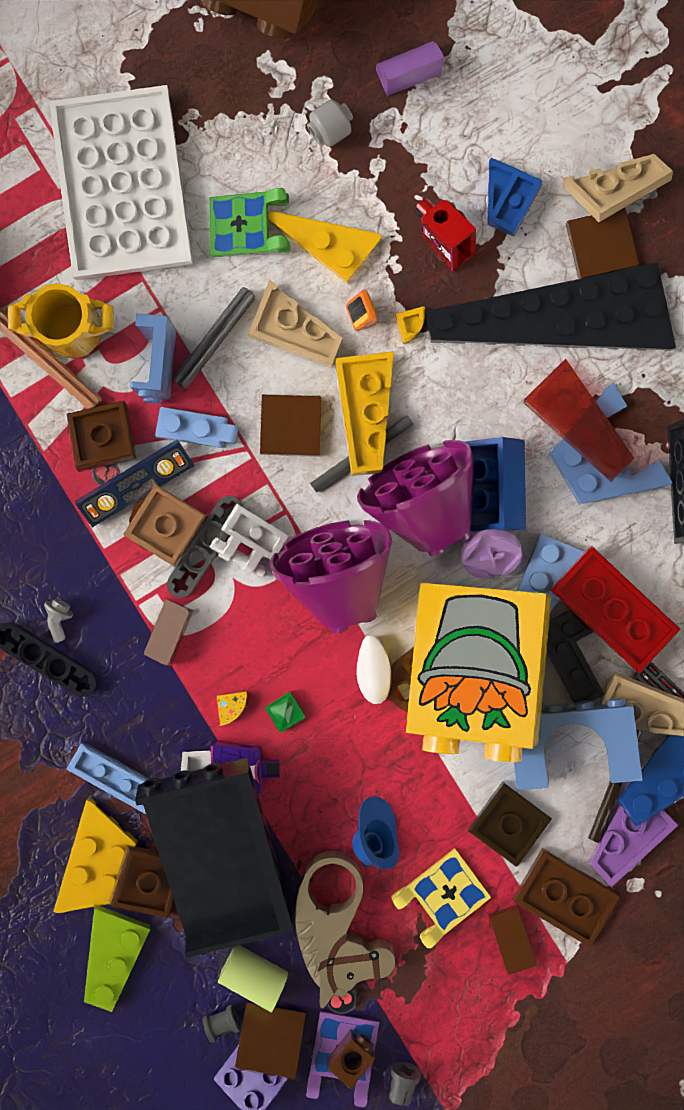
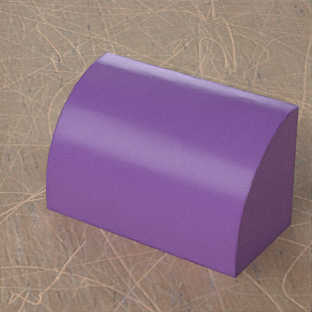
[376,41,444,96]

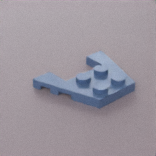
[549,383,673,504]

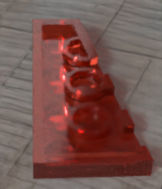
[523,359,634,483]

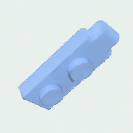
[155,407,239,448]

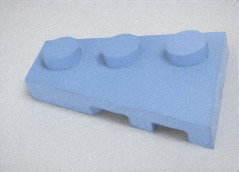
[517,534,584,611]

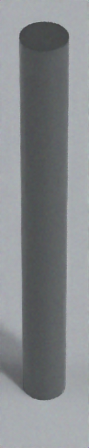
[310,415,414,493]

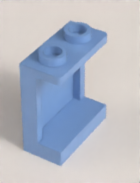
[130,313,177,404]

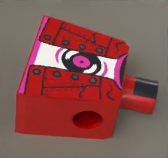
[414,198,476,272]

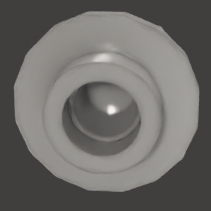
[44,599,73,642]

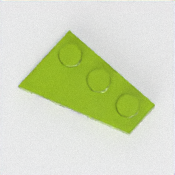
[84,904,150,1012]

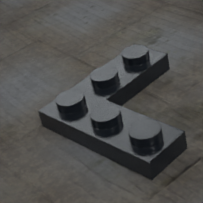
[546,610,605,707]

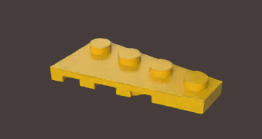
[335,351,394,476]

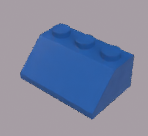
[466,437,526,532]

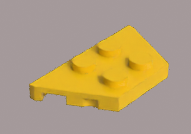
[53,798,138,913]

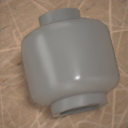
[307,99,353,147]

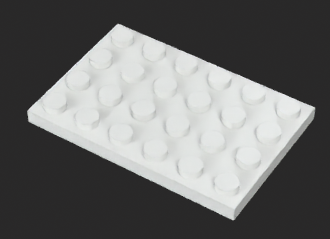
[49,85,193,280]

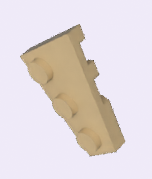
[599,671,684,736]

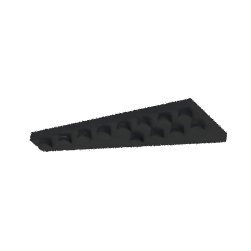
[425,263,676,351]

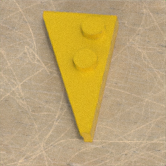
[268,211,382,283]

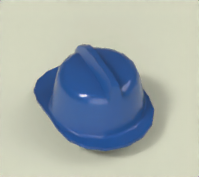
[352,796,399,870]

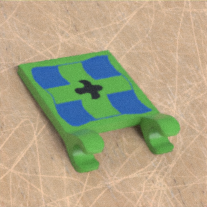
[209,188,290,257]

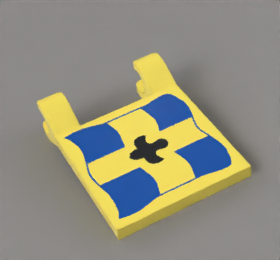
[391,848,491,948]

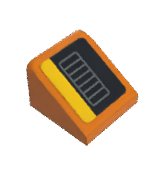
[346,289,377,331]

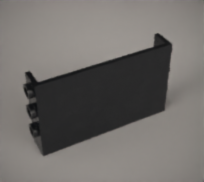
[135,758,293,958]

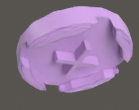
[461,529,522,579]

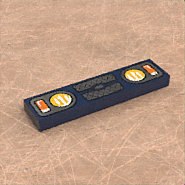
[75,439,194,527]

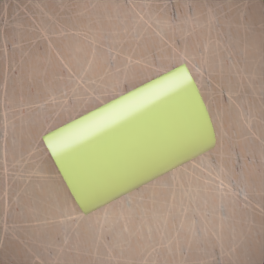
[218,945,288,1012]

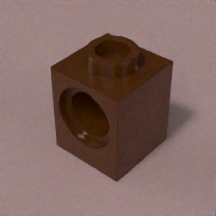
[327,1029,375,1089]

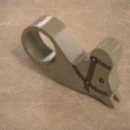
[296,850,395,1008]

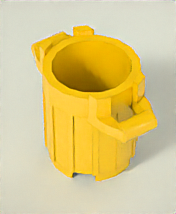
[8,283,114,359]

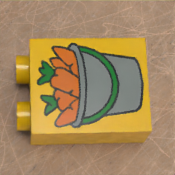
[406,583,551,762]

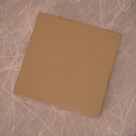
[123,484,207,567]

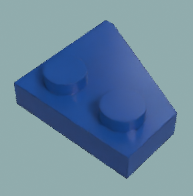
[487,157,542,237]

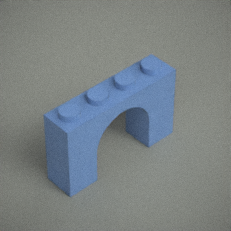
[514,698,643,790]

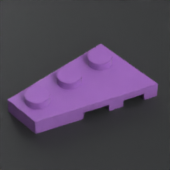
[589,804,678,887]

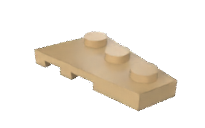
[563,154,673,222]
[248,280,342,368]

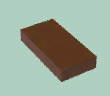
[488,905,537,975]

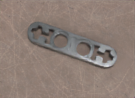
[167,496,244,598]

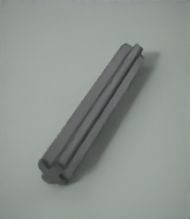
[174,287,255,388]

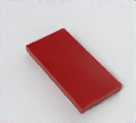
[549,546,681,674]

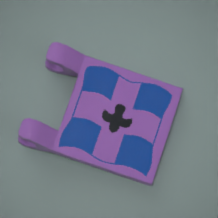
[306,1010,379,1107]

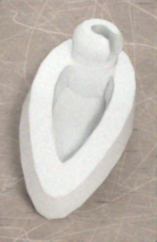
[357,636,391,704]

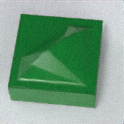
[265,691,306,733]

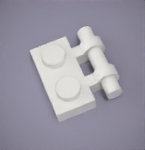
[210,504,289,577]

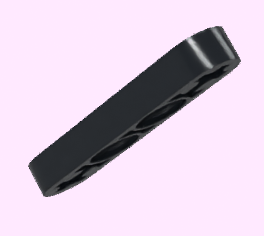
[0,623,99,697]

